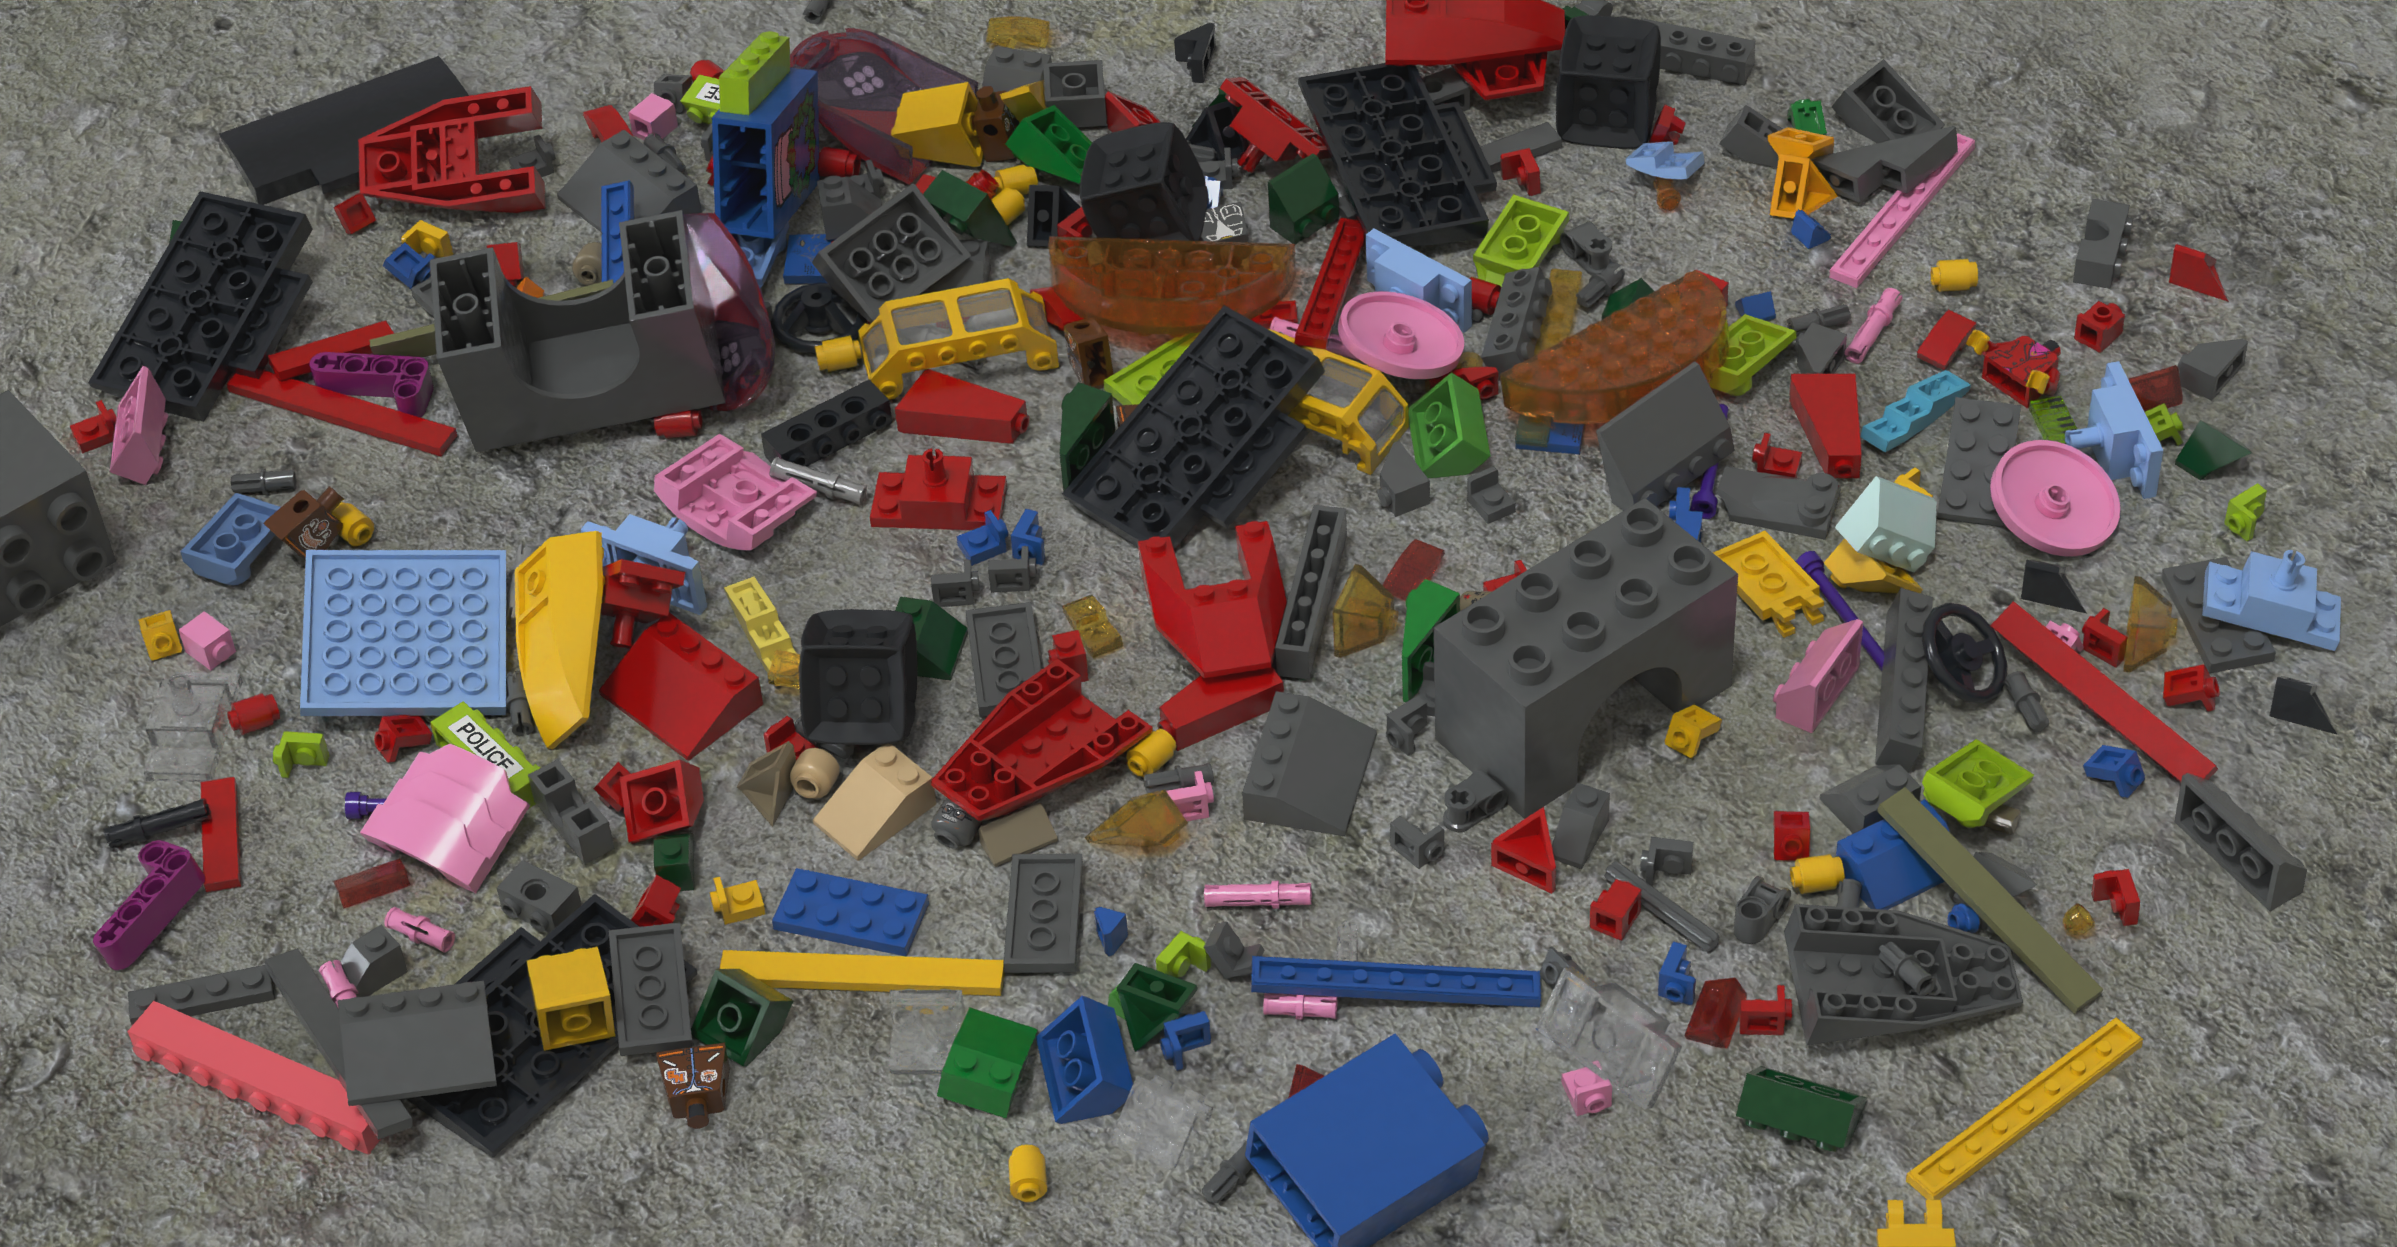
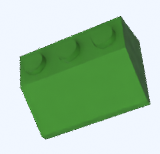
[1409,372,1491,478]

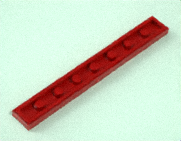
[1294,218,1365,350]
[227,370,458,457]
[1991,601,2218,783]

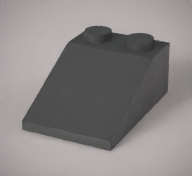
[1832,59,1945,143]

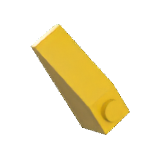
[1000,80,1048,122]

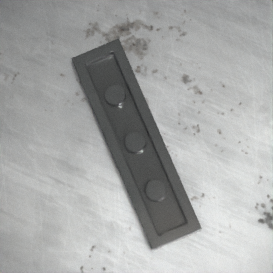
[128,965,275,1025]

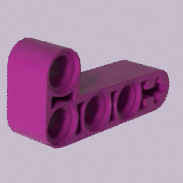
[309,352,434,418]
[93,840,205,970]

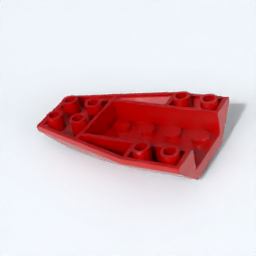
[1385,0,1565,67]
[931,659,1153,821]

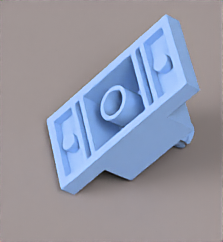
[1366,228,1472,333]
[2065,361,2163,499]
[581,514,707,615]
[2202,550,2341,651]

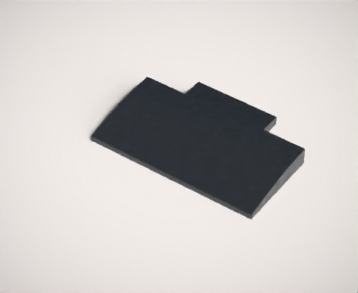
[219,56,469,205]
[1298,63,1497,246]
[88,191,313,422]
[1062,305,1325,549]
[406,894,697,1157]

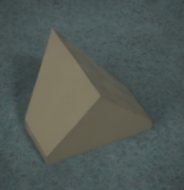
[737,741,796,827]

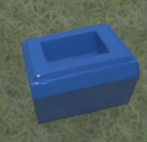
[1791,209,1831,249]
[1735,291,1776,321]
[1094,907,1128,956]

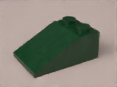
[923,170,1017,247]
[1059,382,1115,500]

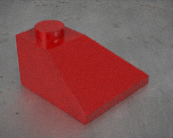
[620,759,704,844]

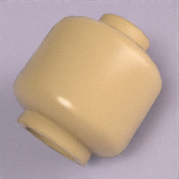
[790,748,840,799]

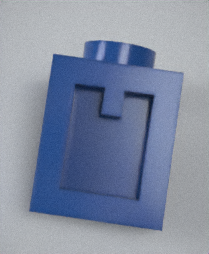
[1011,509,1045,565]
[956,510,1009,566]
[2083,745,2145,798]
[1658,941,1696,1005]

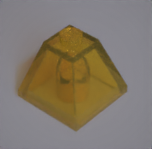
[1333,564,1398,658]
[2123,576,2178,672]
[1085,790,1188,847]

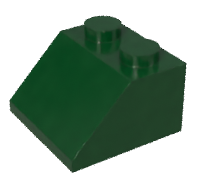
[1268,154,1339,245]
[895,597,968,681]
[691,969,794,1066]

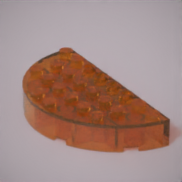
[1048,236,1296,337]
[1500,270,1730,424]

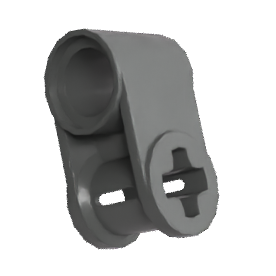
[1560,222,1612,276]
[1443,770,1509,832]
[1734,876,1791,944]

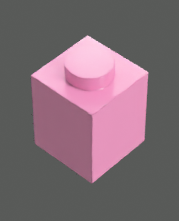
[628,93,678,140]
[179,611,236,671]

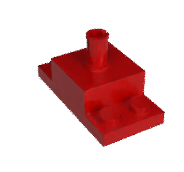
[1220,77,1331,173]
[870,448,1007,530]
[600,559,685,648]

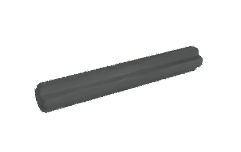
[1604,861,1720,952]

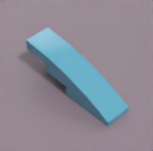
[1860,370,1971,452]

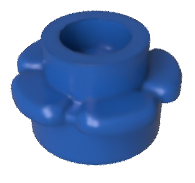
[1947,903,1979,934]

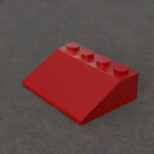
[599,612,763,761]

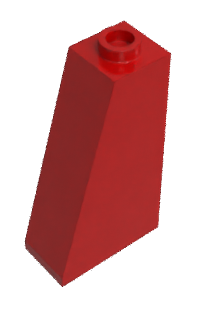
[895,369,1029,444]
[1789,374,1862,478]
[1157,667,1284,751]

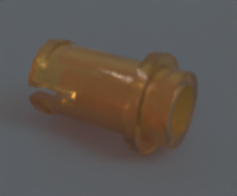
[1653,177,1681,211]

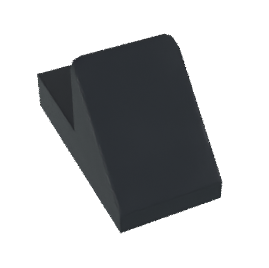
[1174,23,1216,83]

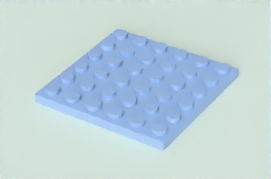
[300,550,506,716]

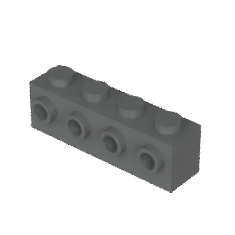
[1641,18,1756,86]
[1481,267,1552,380]

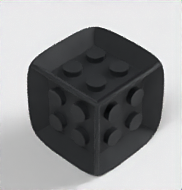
[1556,15,1661,148]
[1079,122,1208,263]
[799,609,917,745]

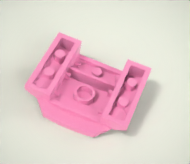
[654,434,817,550]
[360,744,530,893]

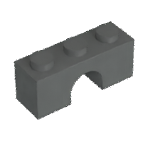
[2073,199,2134,289]
[528,759,615,865]

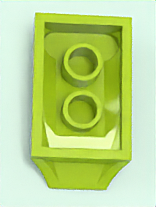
[1473,194,1569,287]
[1687,314,1797,396]
[1922,739,2034,828]

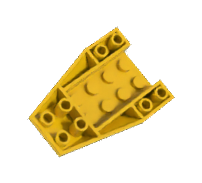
[515,531,605,750]

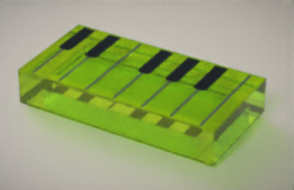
[2029,396,2078,444]

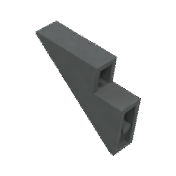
[1812,126,1958,203]

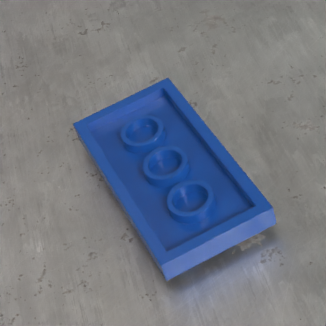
[772,868,929,956]

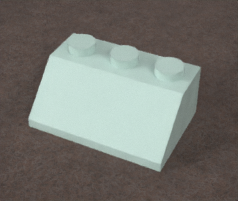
[1835,476,1937,572]

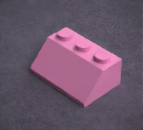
[110,366,168,485]
[1773,619,1863,733]

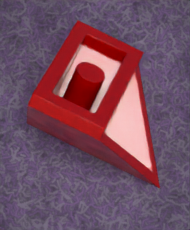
[2169,244,2229,302]
[1491,807,1556,894]

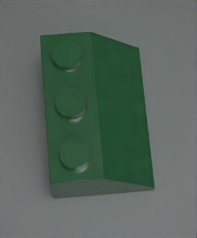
[1736,1066,1867,1152]

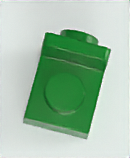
[1787,99,1827,135]

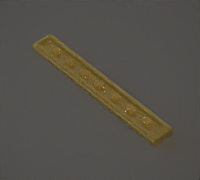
[1515,269,1582,447]

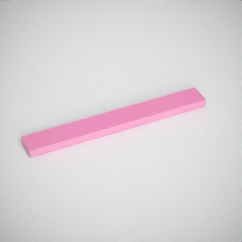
[1829,133,1976,288]

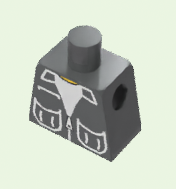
[1193,202,1249,269]

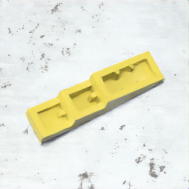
[724,577,800,687]

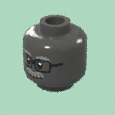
[931,798,983,849]

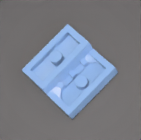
[1626,142,1704,179]

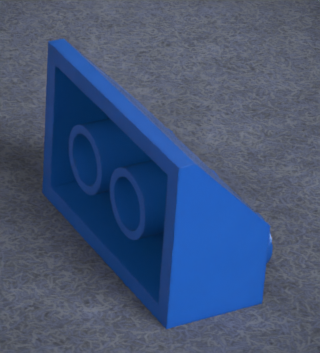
[1836,799,1950,910]
[1036,995,1135,1124]

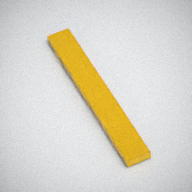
[719,950,1004,996]
[1906,1017,2143,1200]

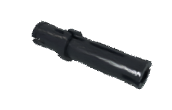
[104,798,211,848]

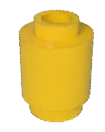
[994,164,1038,195]
[991,188,1025,226]
[1931,259,1978,292]
[814,335,862,372]
[331,502,374,546]
[1127,729,1176,777]
[1790,854,1845,894]
[1008,1145,1047,1202]

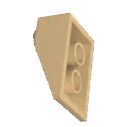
[813,744,937,861]

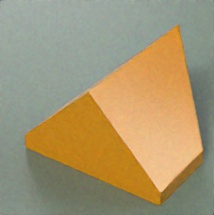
[1768,127,1834,160]
[1769,154,1838,219]

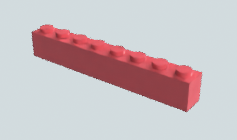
[127,1001,381,1155]

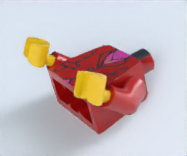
[1966,330,2061,408]

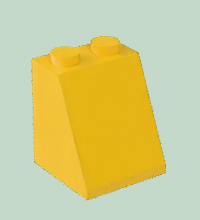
[891,82,983,167]
[527,947,615,1051]

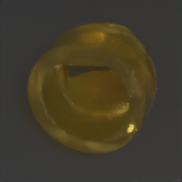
[2063,903,2095,935]

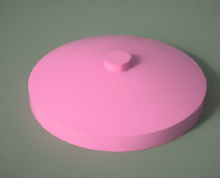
[1338,291,1464,379]
[1990,440,2120,557]

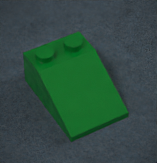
[1005,105,1092,184]
[1402,579,1460,703]
[937,1007,1038,1118]

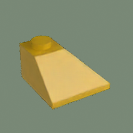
[1824,538,1923,593]

